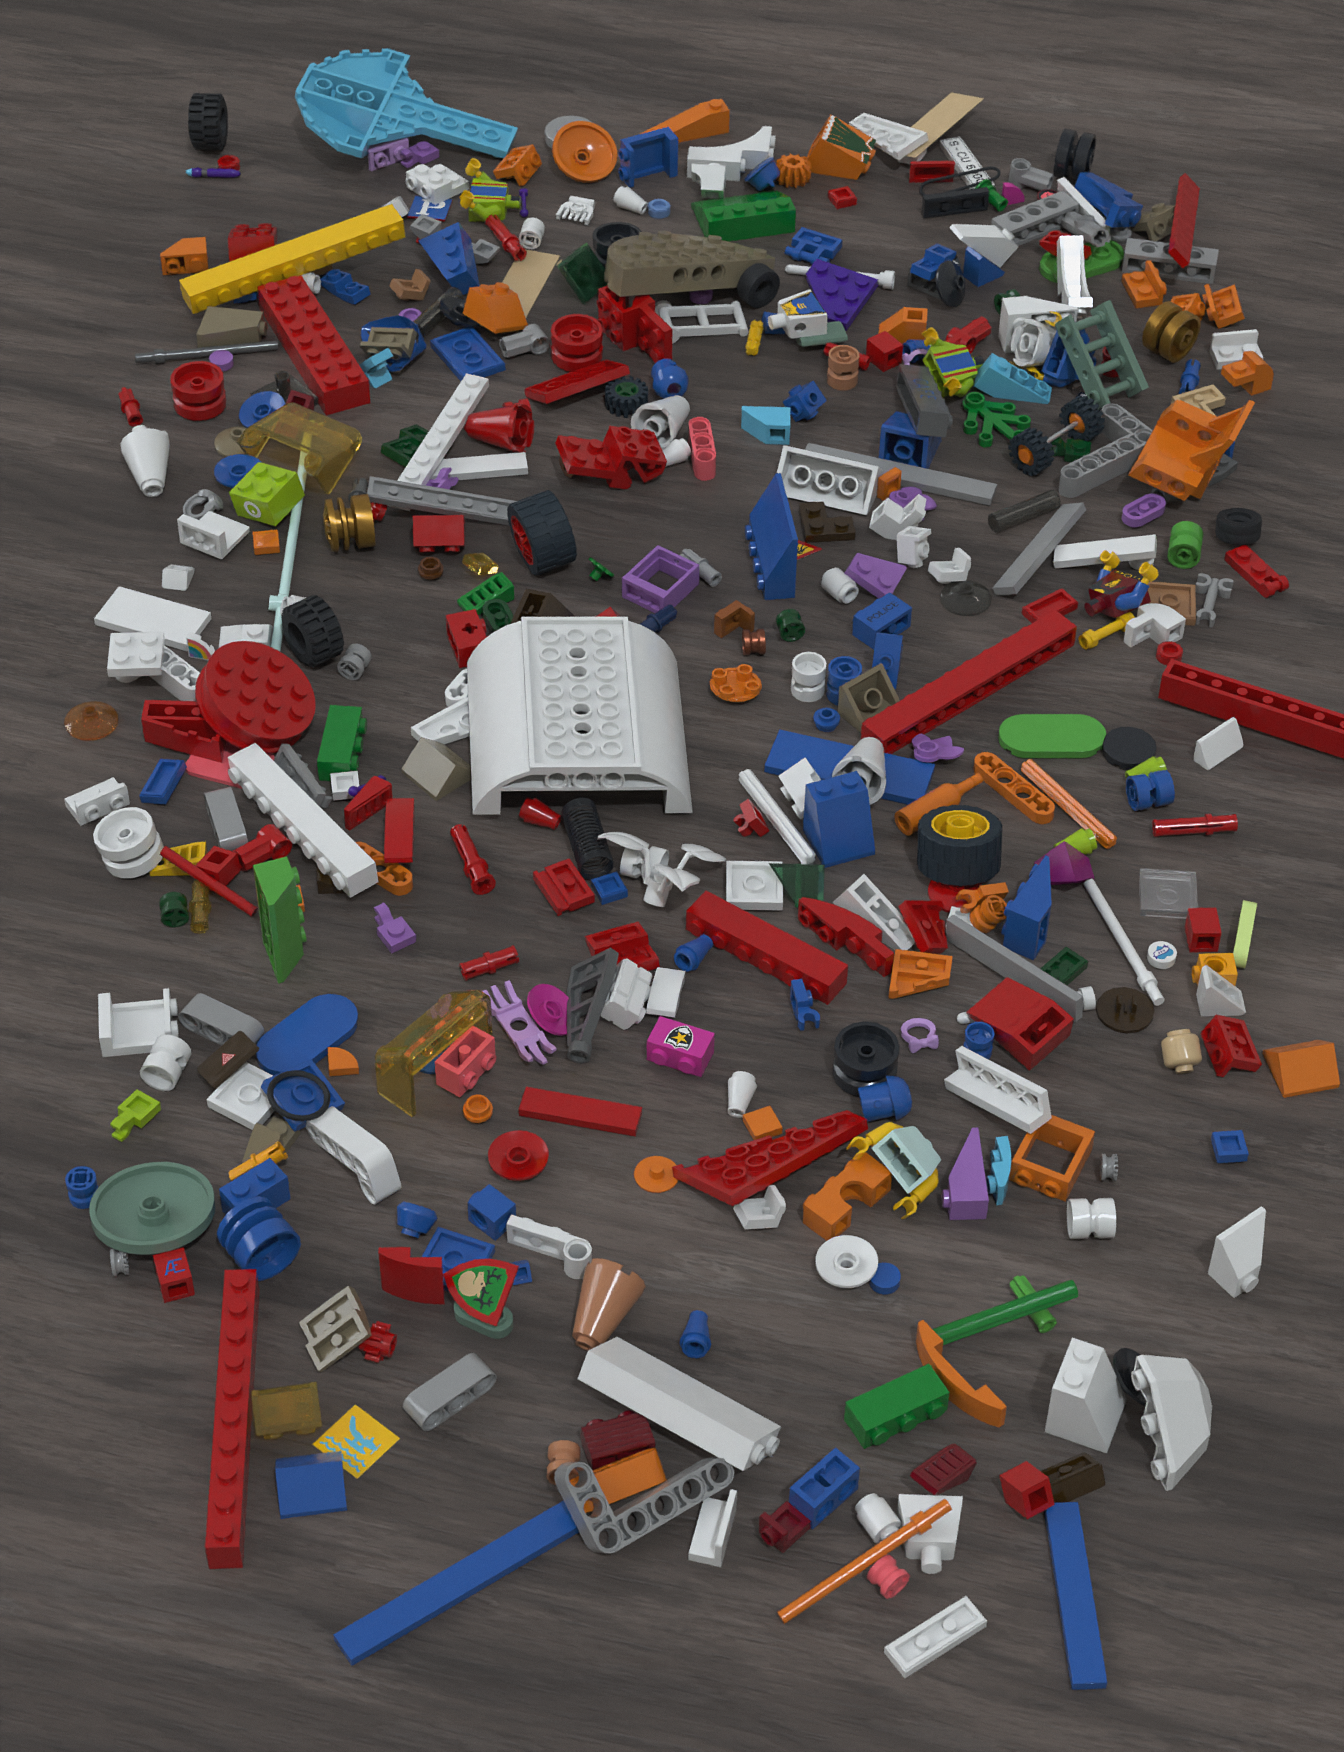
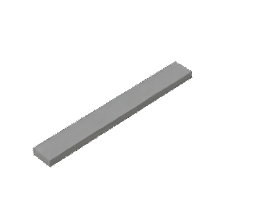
[805,443,997,506]

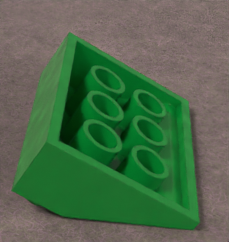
[691,191,796,242]

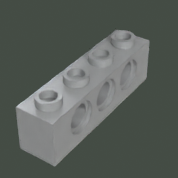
[991,191,1080,246]
[1122,238,1219,284]

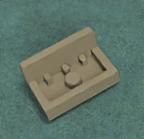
[1130,203,1175,241]
[360,327,417,360]

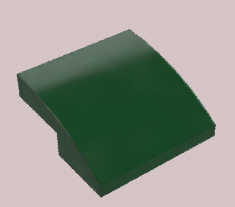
[381,424,452,467]

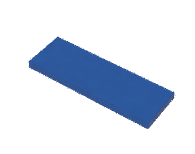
[764,729,935,804]

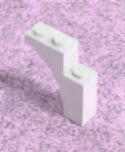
[687,126,776,181]
[1057,236,1092,321]

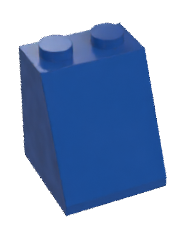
[879,411,941,469]
[803,771,875,868]

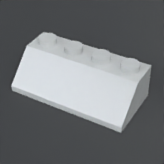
[777,445,883,515]

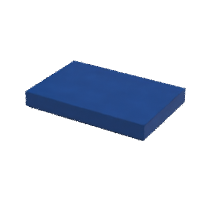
[430,327,505,381]

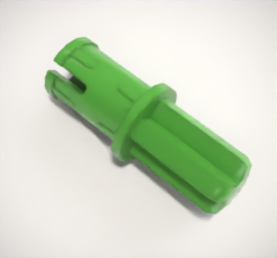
[1009,1275,1057,1333]

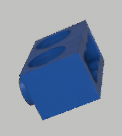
[789,1447,860,1530]

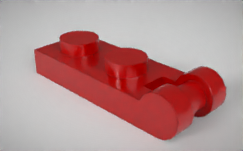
[1224,545,1289,598]

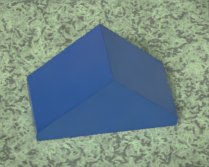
[963,246,1005,287]

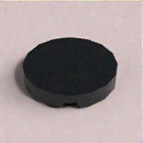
[1102,727,1157,770]

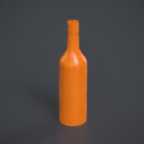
[894,773,983,836]

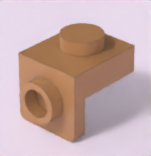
[389,269,430,301]

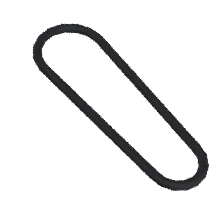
[919,166,1001,196]

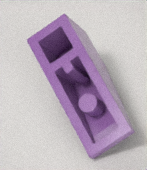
[942,1128,989,1220]

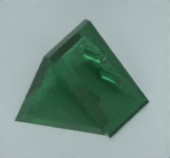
[769,863,825,908]

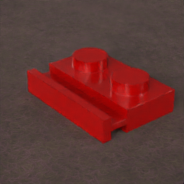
[533,858,595,916]

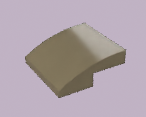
[299,1286,371,1373]

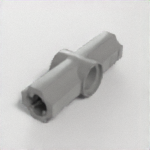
[1062,211,1109,247]

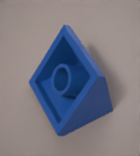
[275,1451,347,1519]

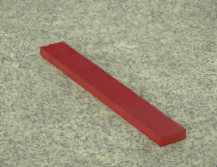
[1168,173,1200,268]

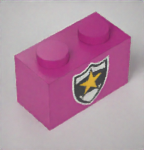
[647,1016,715,1077]

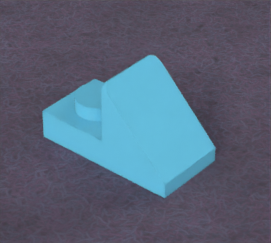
[359,348,393,388]

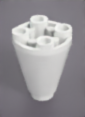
[120,425,170,497]

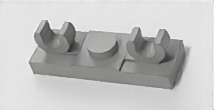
[273,744,333,808]

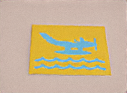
[312,1404,400,1479]

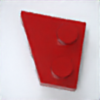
[898,900,948,954]

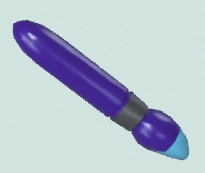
[186,167,241,178]

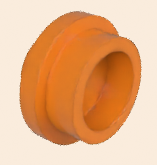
[463,1094,493,1123]

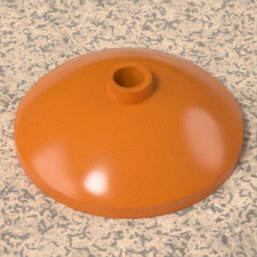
[552,121,617,183]

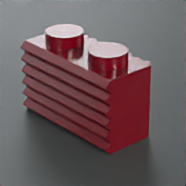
[581,1410,655,1470]

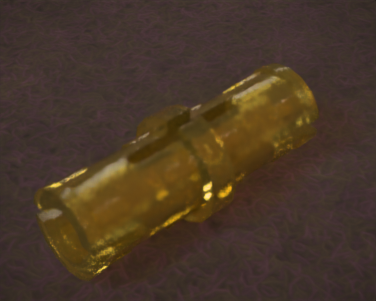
[189,880,211,934]

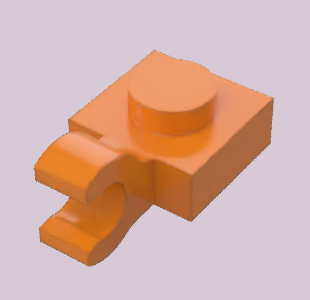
[956,882,1009,914]

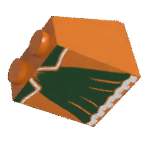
[807,114,876,180]

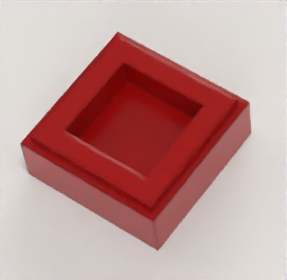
[828,186,857,209]

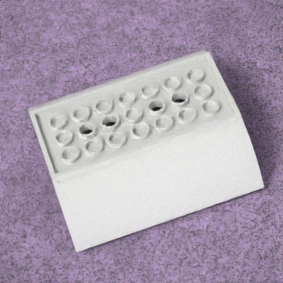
[467,617,692,815]

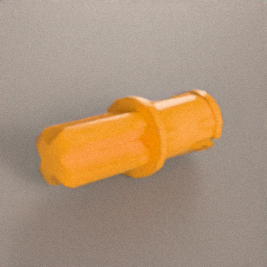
[229,1141,288,1181]

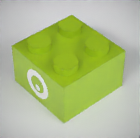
[229,462,305,526]

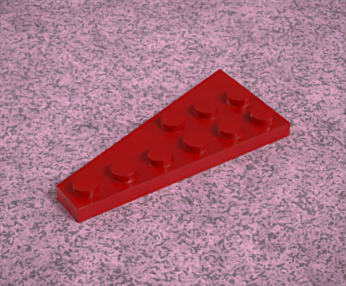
[672,1110,868,1206]

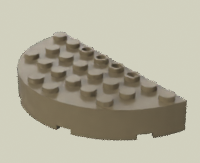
[604,230,775,297]

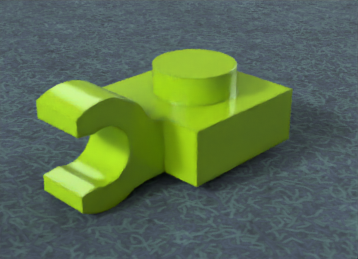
[110,1089,161,1142]

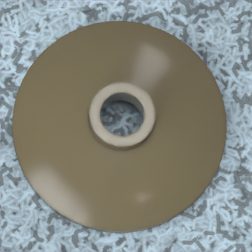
[214,426,263,457]

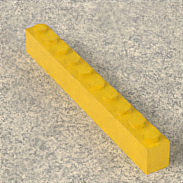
[179,204,405,314]

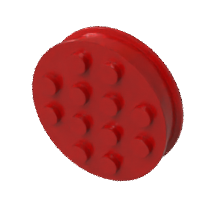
[195,641,316,754]

